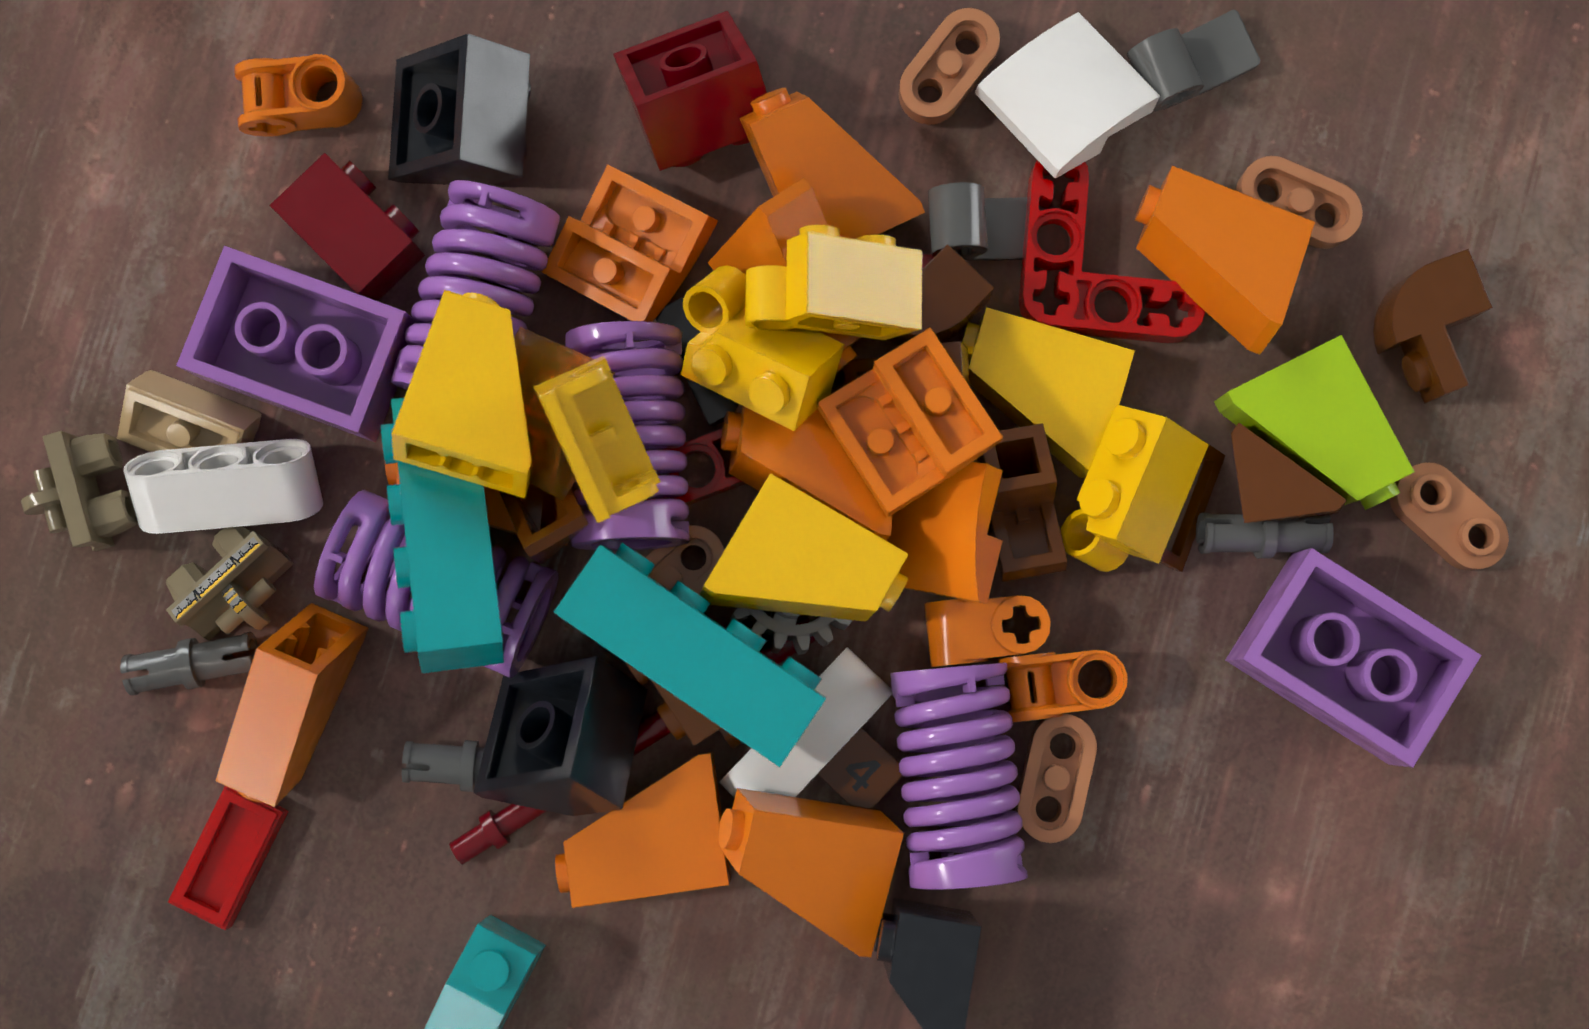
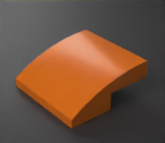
[542,164,718,322]
[817,327,1003,518]
[887,462,1003,604]

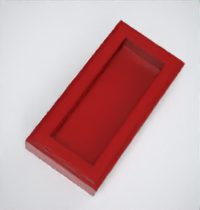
[168,786,289,930]

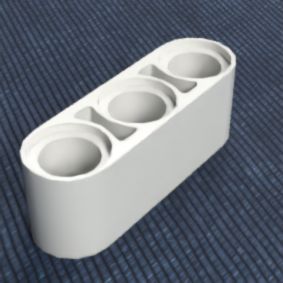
[124,439,323,534]
[719,647,892,798]

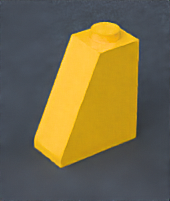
[391,290,531,498]
[961,307,1135,479]
[699,473,909,622]

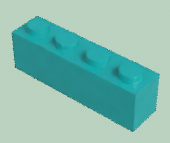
[381,398,504,674]
[554,543,826,767]

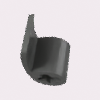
[1127,9,1260,112]
[928,182,1039,261]

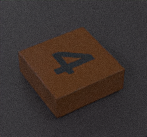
[818,727,902,809]

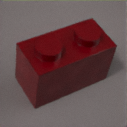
[269,153,425,301]

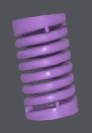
[390,180,560,390]
[565,321,690,551]
[314,490,559,679]
[890,663,1028,889]

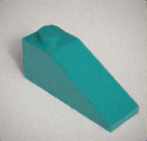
[424,915,546,1029]

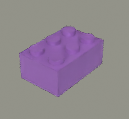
[176,246,416,443]
[1225,548,1482,768]

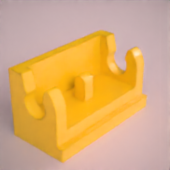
[534,356,660,523]

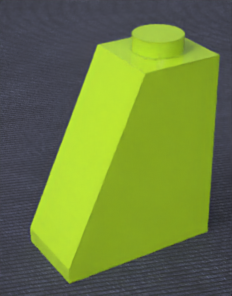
[1214,335,1415,510]

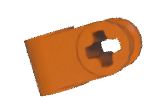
[234,54,363,137]
[924,595,1051,667]
[998,650,1128,722]

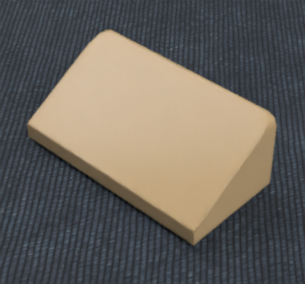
[117,370,261,452]

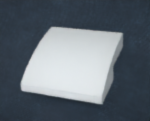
[975,12,1160,179]

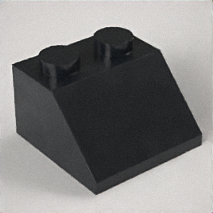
[388,34,531,185]
[474,656,648,816]
[874,898,981,1029]

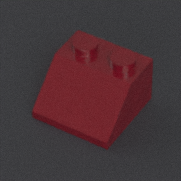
[613,10,767,171]

